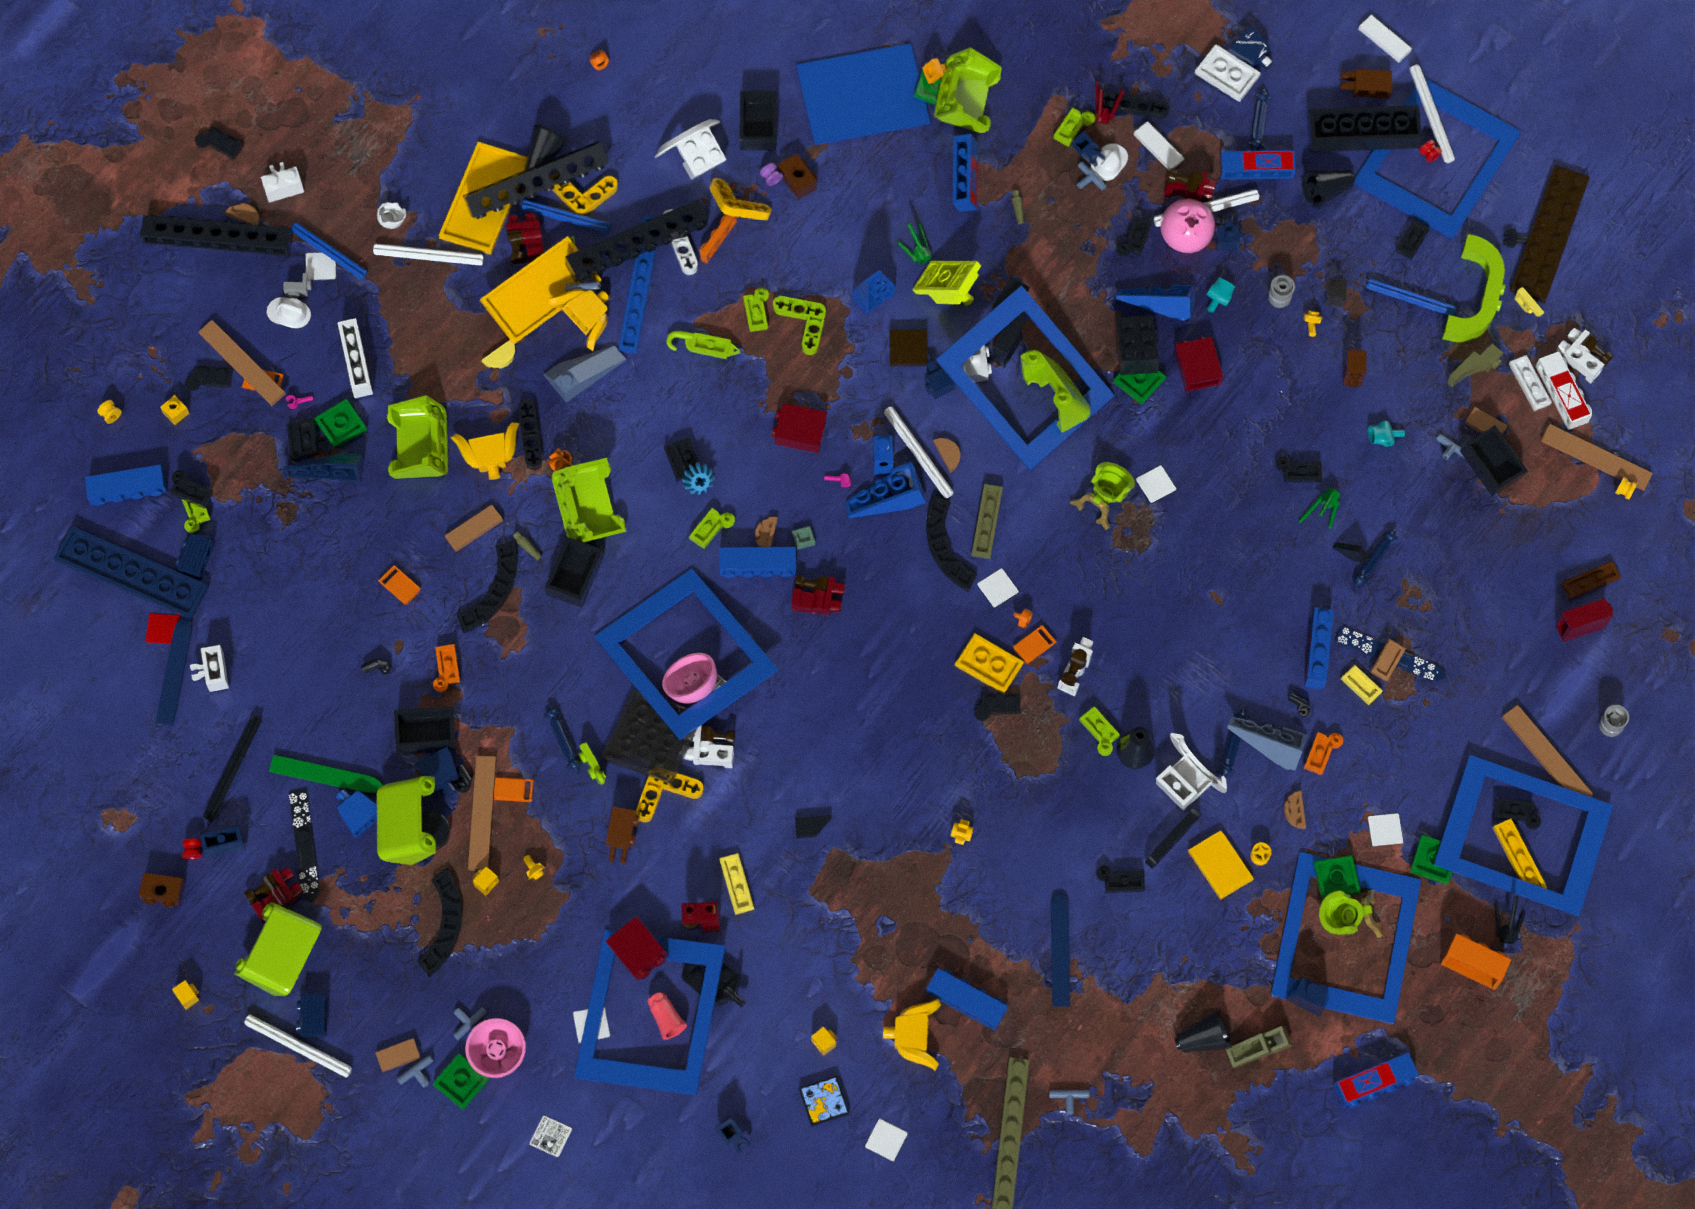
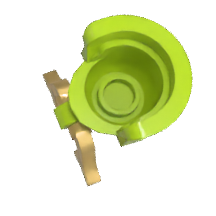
[1070,462,1135,530]
[1319,889,1383,938]

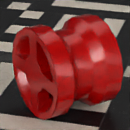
[1419,140,1442,163]
[182,839,202,859]

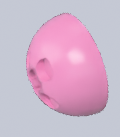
[1160,199,1215,253]
[662,653,717,704]
[465,1019,526,1078]

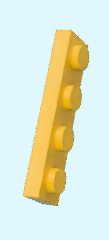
[1493,819,1547,889]

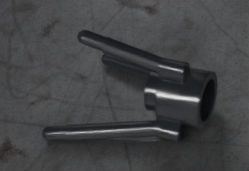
[1494,895,1526,944]

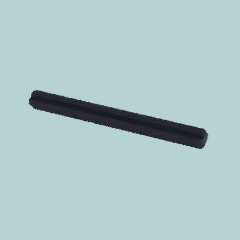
[203,715,262,822]

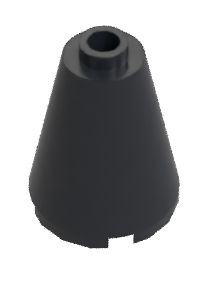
[525,124,568,178]
[1302,170,1355,207]
[1116,727,1155,769]
[1174,1009,1232,1053]

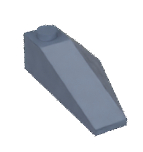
[544,345,626,402]
[1227,717,1307,771]

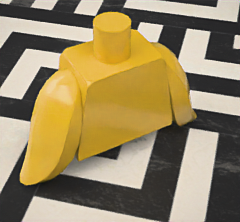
[546,289,609,351]
[450,422,520,480]
[883,998,941,1071]

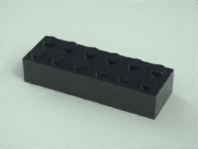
[1307,105,1422,152]

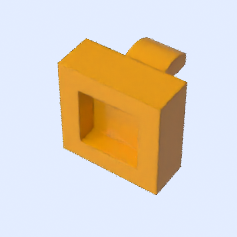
[922,58,947,84]

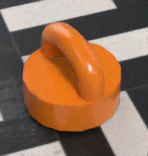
[589,50,609,70]
[1013,608,1033,629]

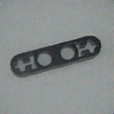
[1102,91,1170,119]
[518,400,543,470]
[1145,808,1201,869]

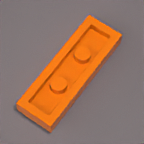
[699,214,737,264]

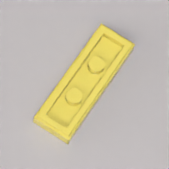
[719,853,754,915]

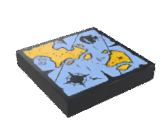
[799,1076,850,1127]

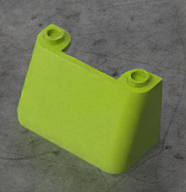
[934,47,1002,133]
[1020,350,1090,433]
[387,395,448,479]
[552,458,626,543]
[377,776,436,865]
[234,903,322,996]

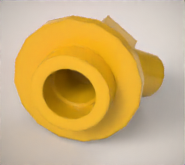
[1304,310,1322,337]
[524,855,545,880]

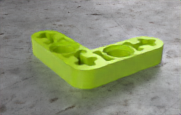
[773,296,826,355]

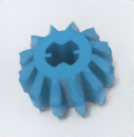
[682,462,715,495]

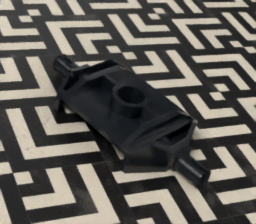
[681,962,746,1008]

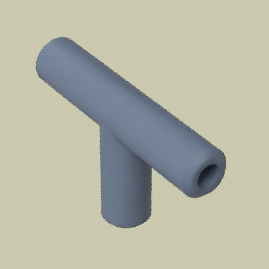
[1077,161,1107,191]
[565,276,601,292]
[1436,434,1465,460]
[453,1008,487,1040]
[397,1055,433,1088]
[1049,1090,1090,1115]

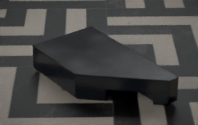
[795,815,831,839]

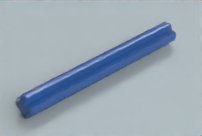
[522,199,610,233]
[291,223,367,279]
[1366,278,1456,316]

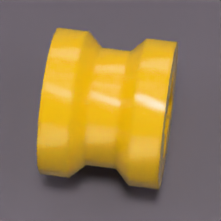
[97,400,122,424]
[1615,477,1638,500]
[1250,842,1271,866]

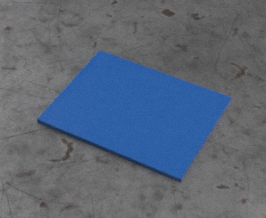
[796,43,930,145]

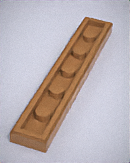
[198,320,285,406]
[1541,424,1653,491]
[1502,705,1593,797]
[468,756,496,871]

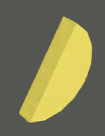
[482,340,515,369]

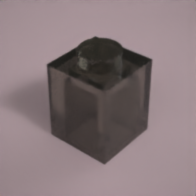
[1325,279,1347,307]

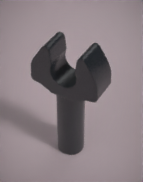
[1503,229,1529,248]

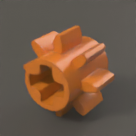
[549,448,572,471]

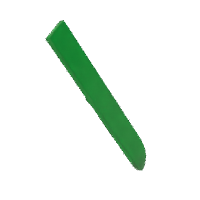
[269,755,383,794]

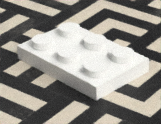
[1195,45,1261,102]

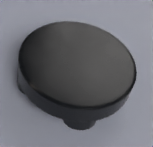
[421,812,450,850]

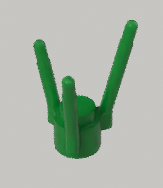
[897,222,932,264]
[1299,488,1340,529]

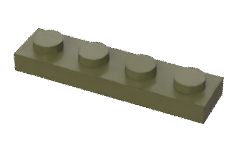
[972,484,1003,559]

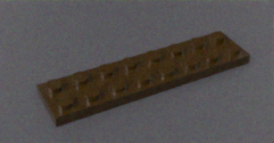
[1510,165,1590,303]

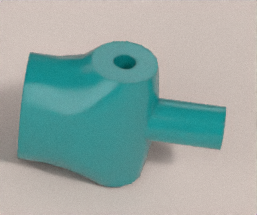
[1206,277,1235,313]
[1368,421,1405,447]

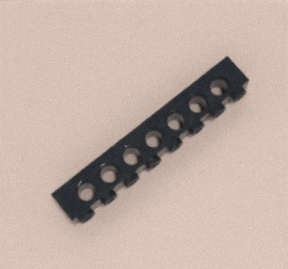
[462,141,609,219]
[565,199,708,283]
[140,214,293,256]

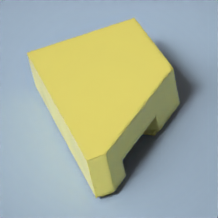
[1514,287,1544,317]

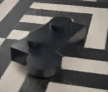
[195,126,244,160]
[1116,216,1153,257]
[185,366,233,391]
[1275,456,1322,482]
[170,470,214,509]
[974,693,1021,721]
[1494,798,1541,830]
[1096,866,1145,893]

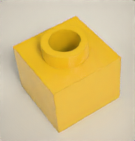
[160,395,189,425]
[473,867,499,896]
[172,980,199,1009]
[811,1027,837,1056]

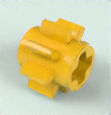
[951,819,974,845]

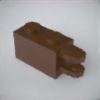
[1340,68,1392,99]
[605,806,640,865]

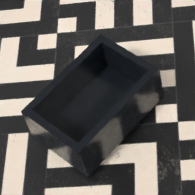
[740,91,777,150]
[1114,315,1159,375]
[1460,425,1528,497]
[545,537,604,608]
[394,706,457,755]

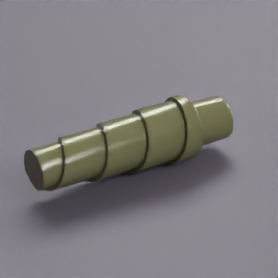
[1011,190,1024,224]
[513,531,542,561]

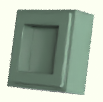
[792,526,815,550]

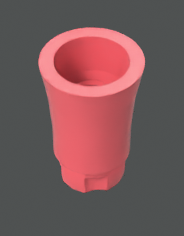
[647,992,687,1040]

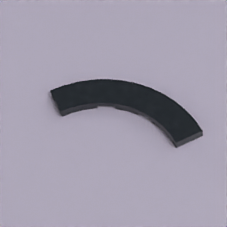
[926,495,977,592]
[457,541,517,633]
[417,869,462,978]

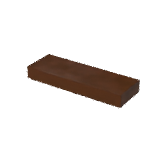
[1561,561,1621,601]

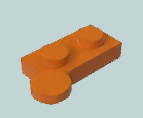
[433,644,460,693]
[1304,732,1343,775]

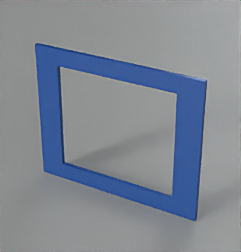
[1354,79,1521,239]
[936,286,1115,471]
[594,568,779,740]
[1434,755,1613,917]
[1271,852,1421,1024]
[574,930,726,1096]

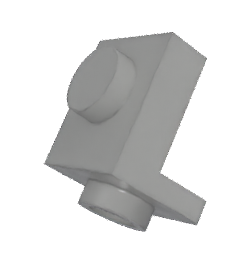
[283,273,312,299]

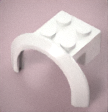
[655,119,726,180]
[1156,733,1227,811]

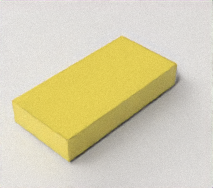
[1341,665,1383,705]

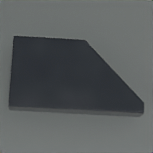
[1332,542,1370,563]

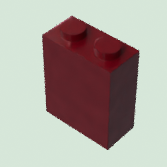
[1174,337,1223,392]
[772,403,827,453]
[1555,598,1613,642]
[605,916,668,981]

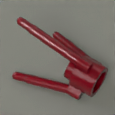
[1095,82,1124,124]

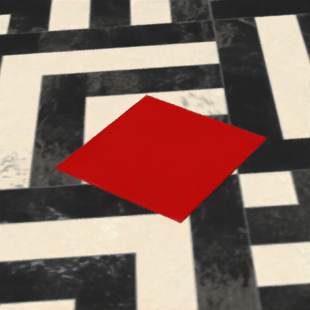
[145,613,180,644]

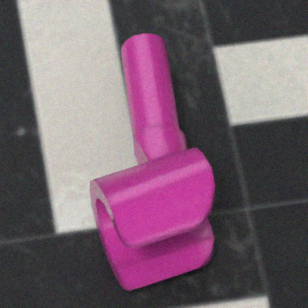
[286,395,313,409]
[824,474,851,487]

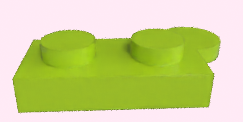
[1053,108,1095,147]
[743,288,769,332]
[182,499,210,534]
[689,508,735,549]
[1079,707,1120,756]
[578,742,606,785]

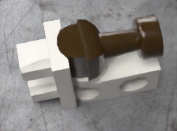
[1557,328,1614,383]
[1058,637,1093,696]
[683,726,735,768]

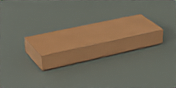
[445,505,503,552]

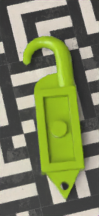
[666,330,740,359]

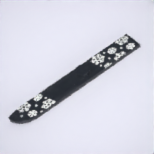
[289,790,319,902]

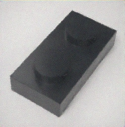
[1395,220,1430,260]

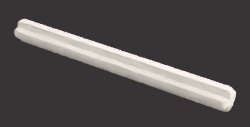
[1410,65,1455,163]
[1154,189,1259,227]
[373,244,484,265]
[884,406,953,499]
[244,1015,352,1077]

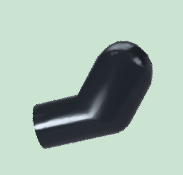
[361,659,391,675]
[1288,692,1311,717]
[456,764,472,793]

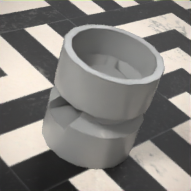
[1268,275,1295,308]
[1599,705,1629,737]

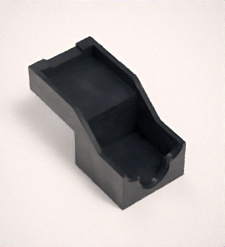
[992,277,1030,368]

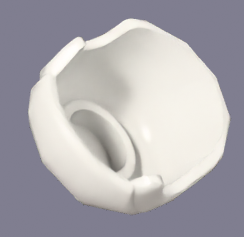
[377,202,406,229]

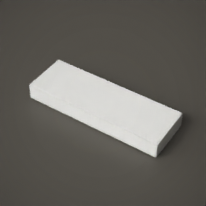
[1359,15,1412,62]
[1134,122,1184,171]
[1509,355,1552,411]

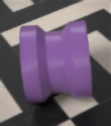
[760,163,783,186]

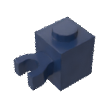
[1070,131,1105,167]
[1214,222,1243,251]
[925,361,955,399]
[715,1114,751,1154]

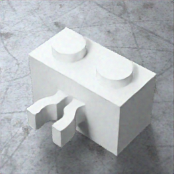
[261,162,304,202]
[963,345,992,382]
[190,645,229,692]

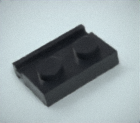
[287,418,319,461]
[664,438,700,482]

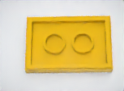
[955,633,1024,694]
[1188,831,1254,900]

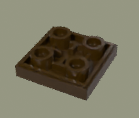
[889,329,927,366]

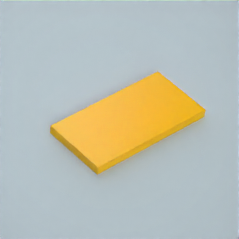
[439,142,527,255]
[480,236,602,345]

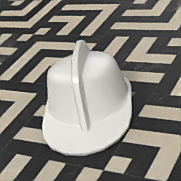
[1091,144,1128,181]
[267,297,311,328]

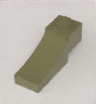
[1447,344,1503,388]
[1226,1026,1293,1068]

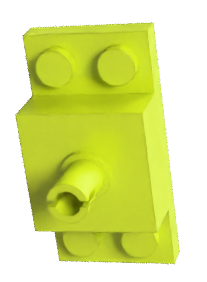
[912,261,981,306]

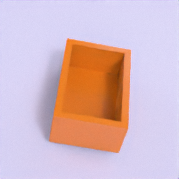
[1441,934,1512,990]

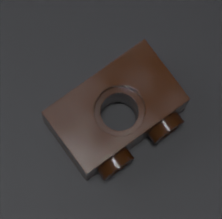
[778,153,818,200]
[1342,350,1366,388]
[138,873,185,908]

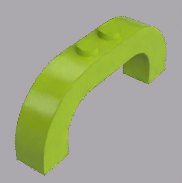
[1442,234,1506,342]

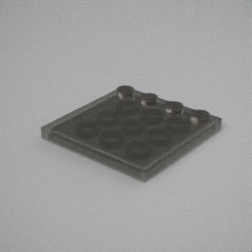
[601,690,698,784]

